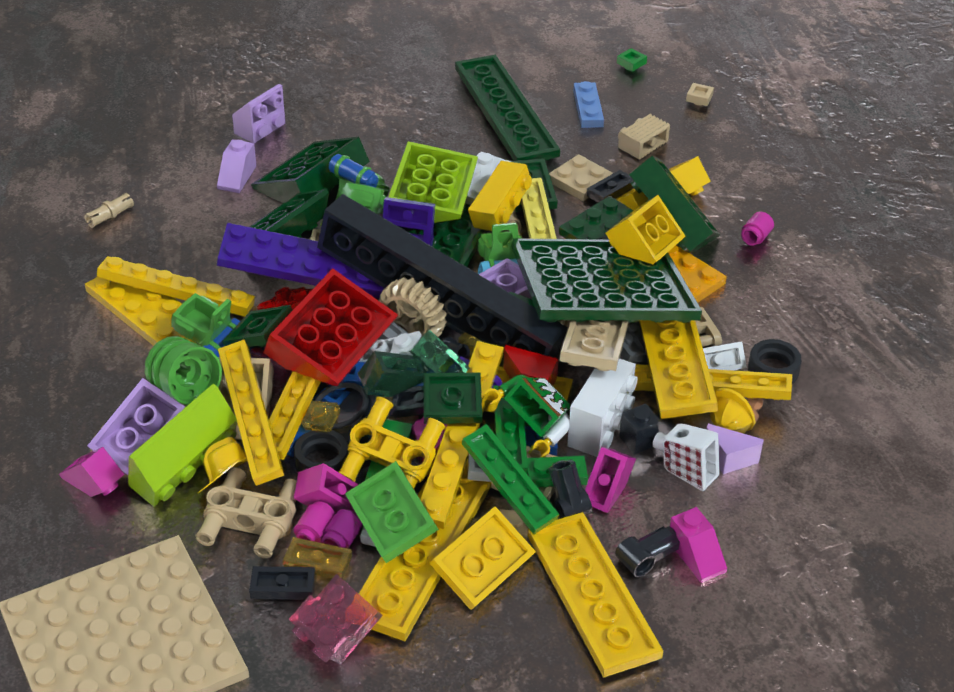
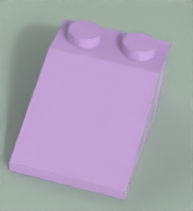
[87,378,185,475]

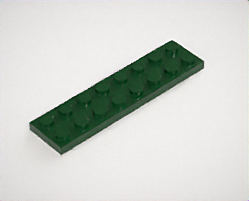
[455,54,560,161]

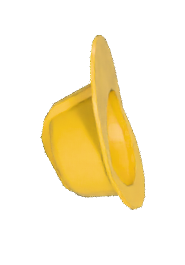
[198,437,247,494]

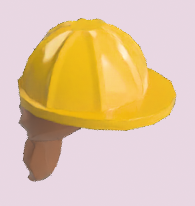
[710,388,764,434]

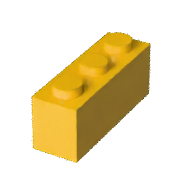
[468,161,532,231]

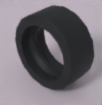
[748,339,802,384]
[294,429,349,472]

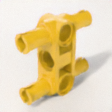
[339,396,446,489]

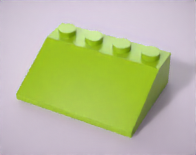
[389,141,478,223]

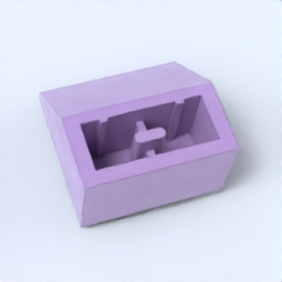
[232,84,285,143]

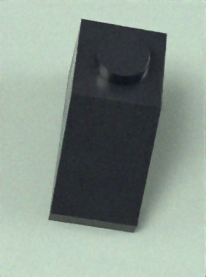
[619,404,676,455]

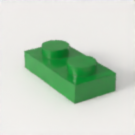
[527,456,588,487]

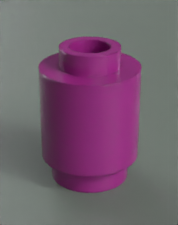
[321,509,363,555]

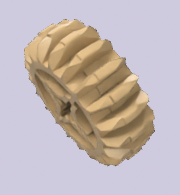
[379,277,447,345]

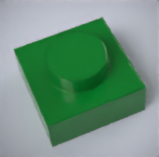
[617,48,647,72]

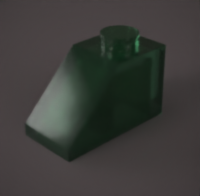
[357,351,427,397]

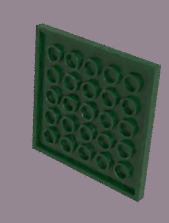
[512,238,702,323]

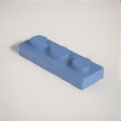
[573,81,604,128]

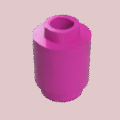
[741,212,774,246]
[294,501,334,546]

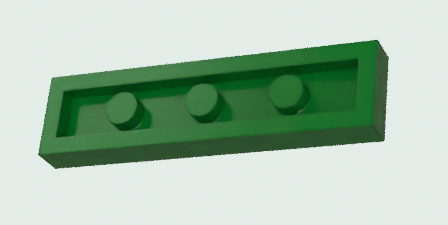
[493,386,528,475]
[462,424,559,534]

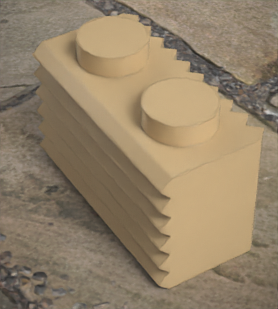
[618,114,670,160]

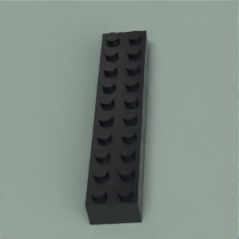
[317,194,568,360]

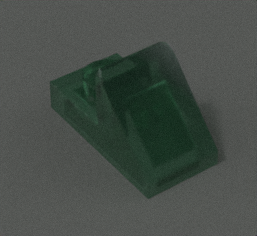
[409,330,470,373]

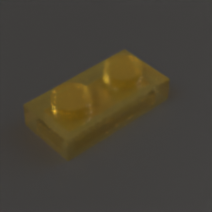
[283,537,352,581]

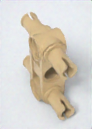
[196,467,297,559]

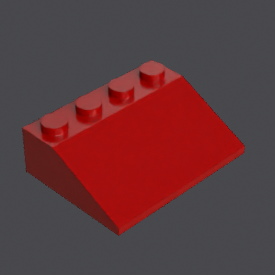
[263,268,398,387]

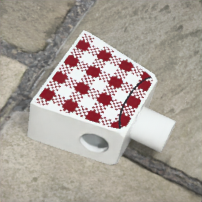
[653,423,719,491]

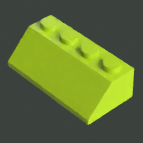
[128,383,237,507]

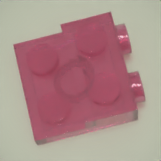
[289,574,383,665]

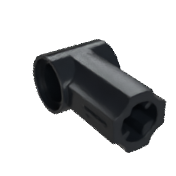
[549,459,592,519]
[615,526,680,577]

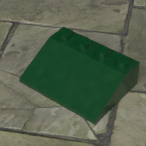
[251,137,370,203]

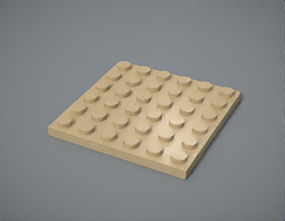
[0,535,249,692]

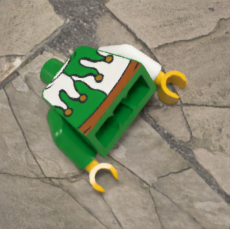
[482,375,571,457]

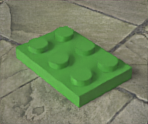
[345,461,439,563]

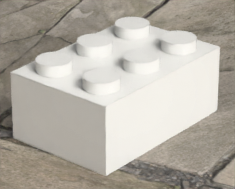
[567,358,638,457]

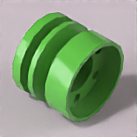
[145,336,222,405]

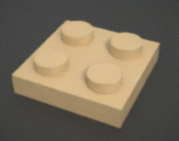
[549,154,613,201]

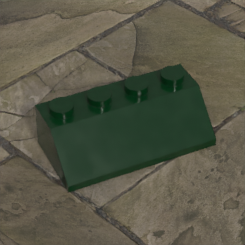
[629,156,720,253]
[249,188,329,238]

